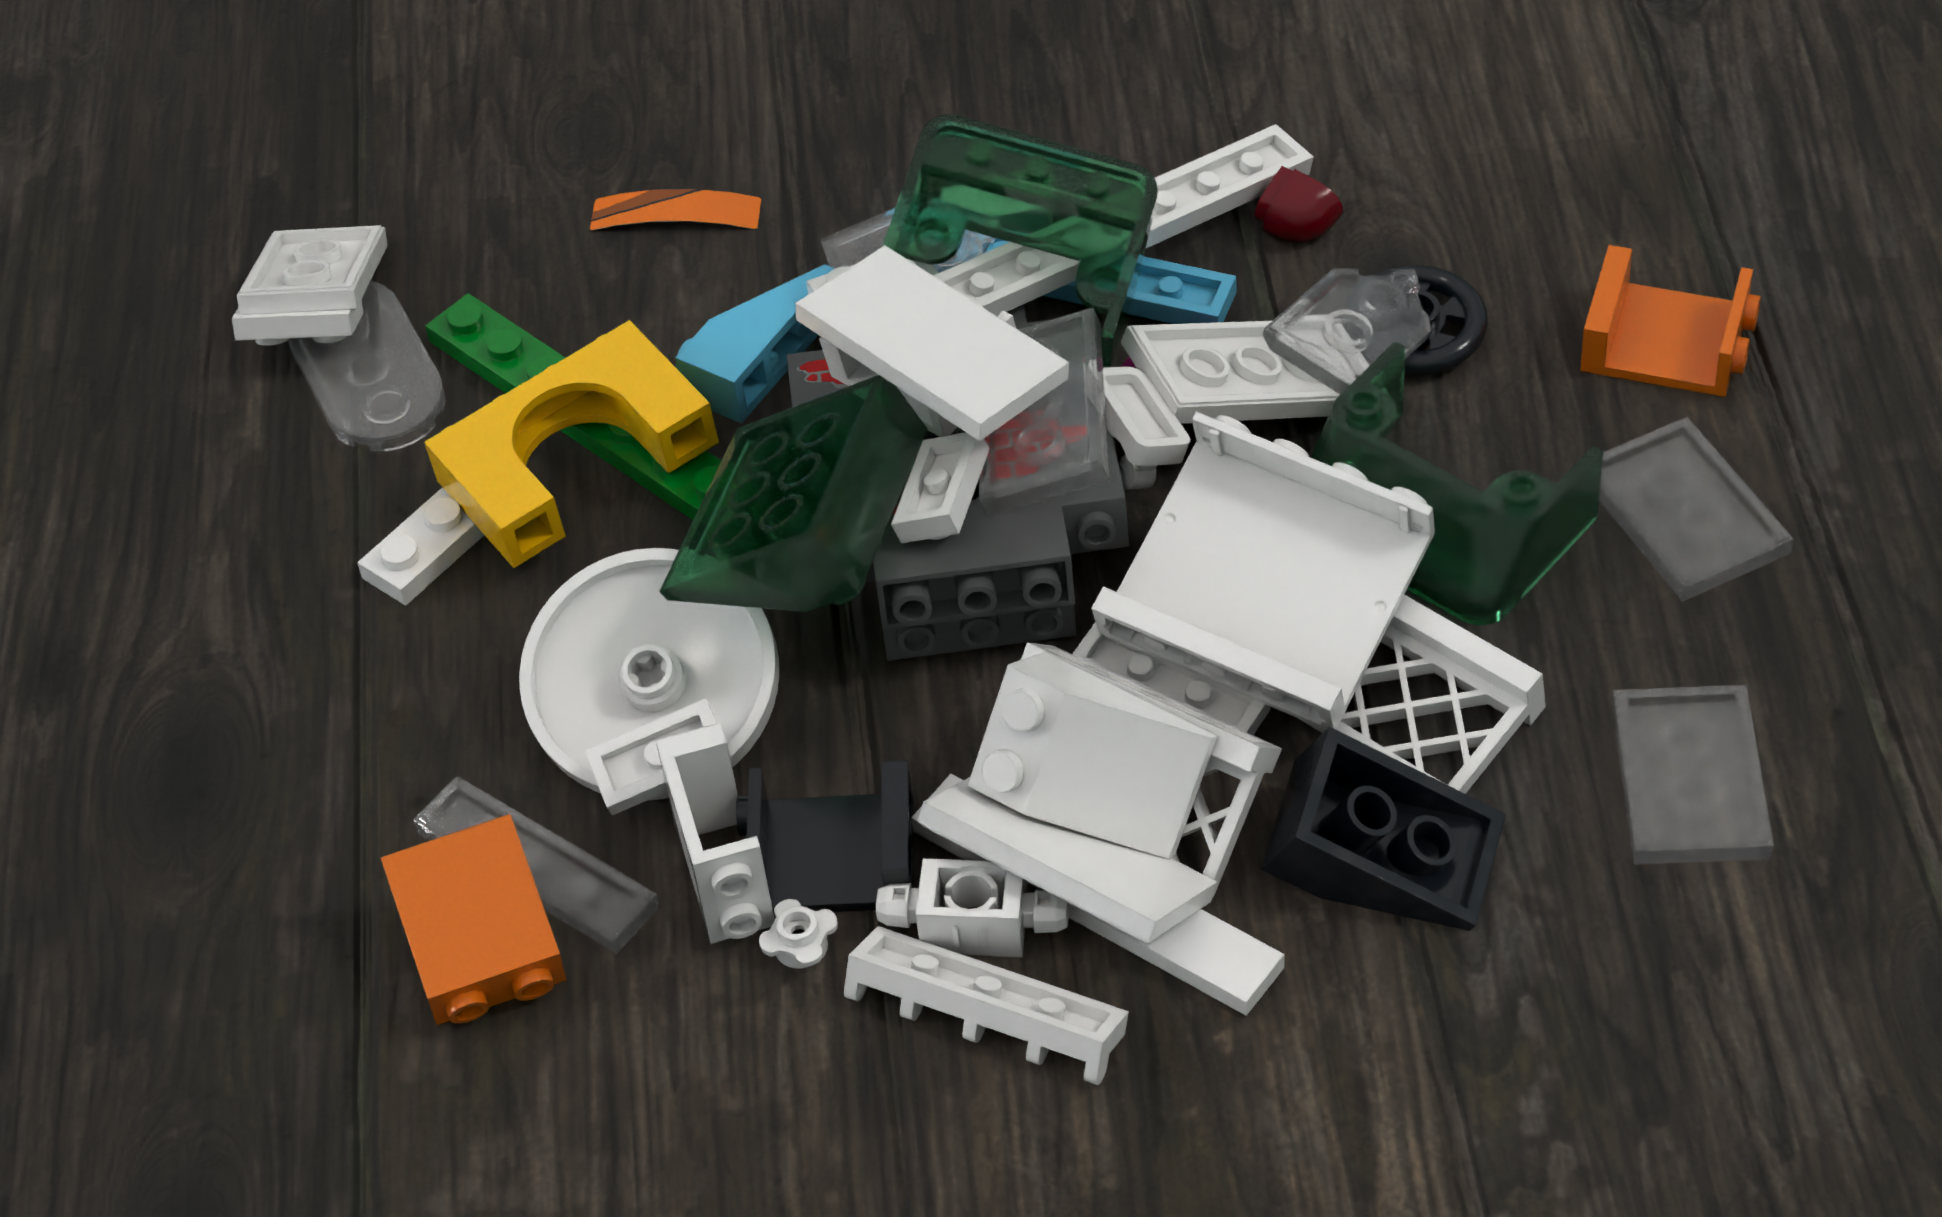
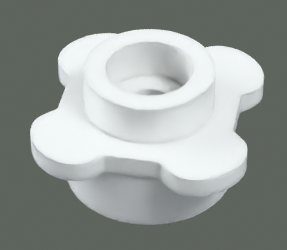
[759,899,838,969]

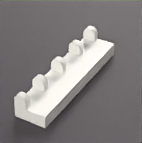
[844,926,1129,1085]

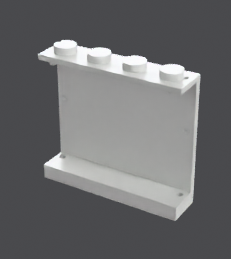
[1091,411,1435,730]

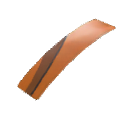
[590,189,761,230]

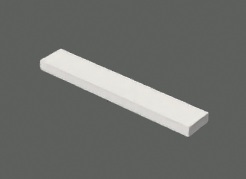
[911,773,1284,1016]

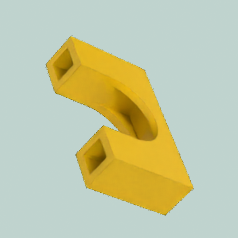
[424,320,719,568]

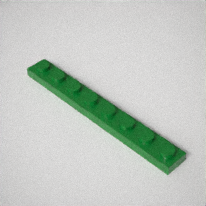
[425,293,803,566]

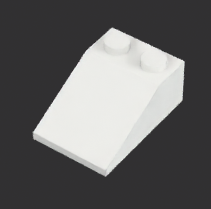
[968,652,1217,859]

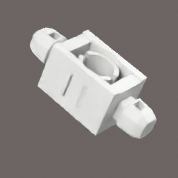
[876,858,1069,958]

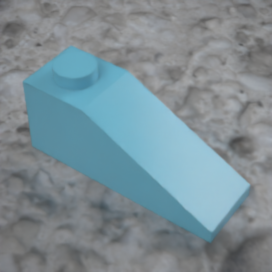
[675,264,834,424]

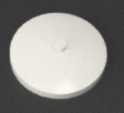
[519,548,779,801]

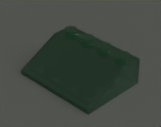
[660,375,928,612]

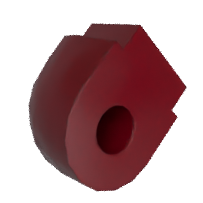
[1254,166,1344,242]

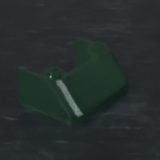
[882,114,1158,368]
[1311,341,1604,625]

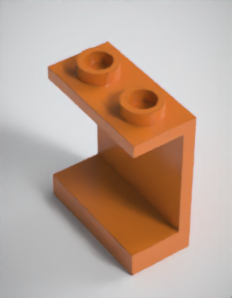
[1580,245,1761,397]
[380,814,566,1026]

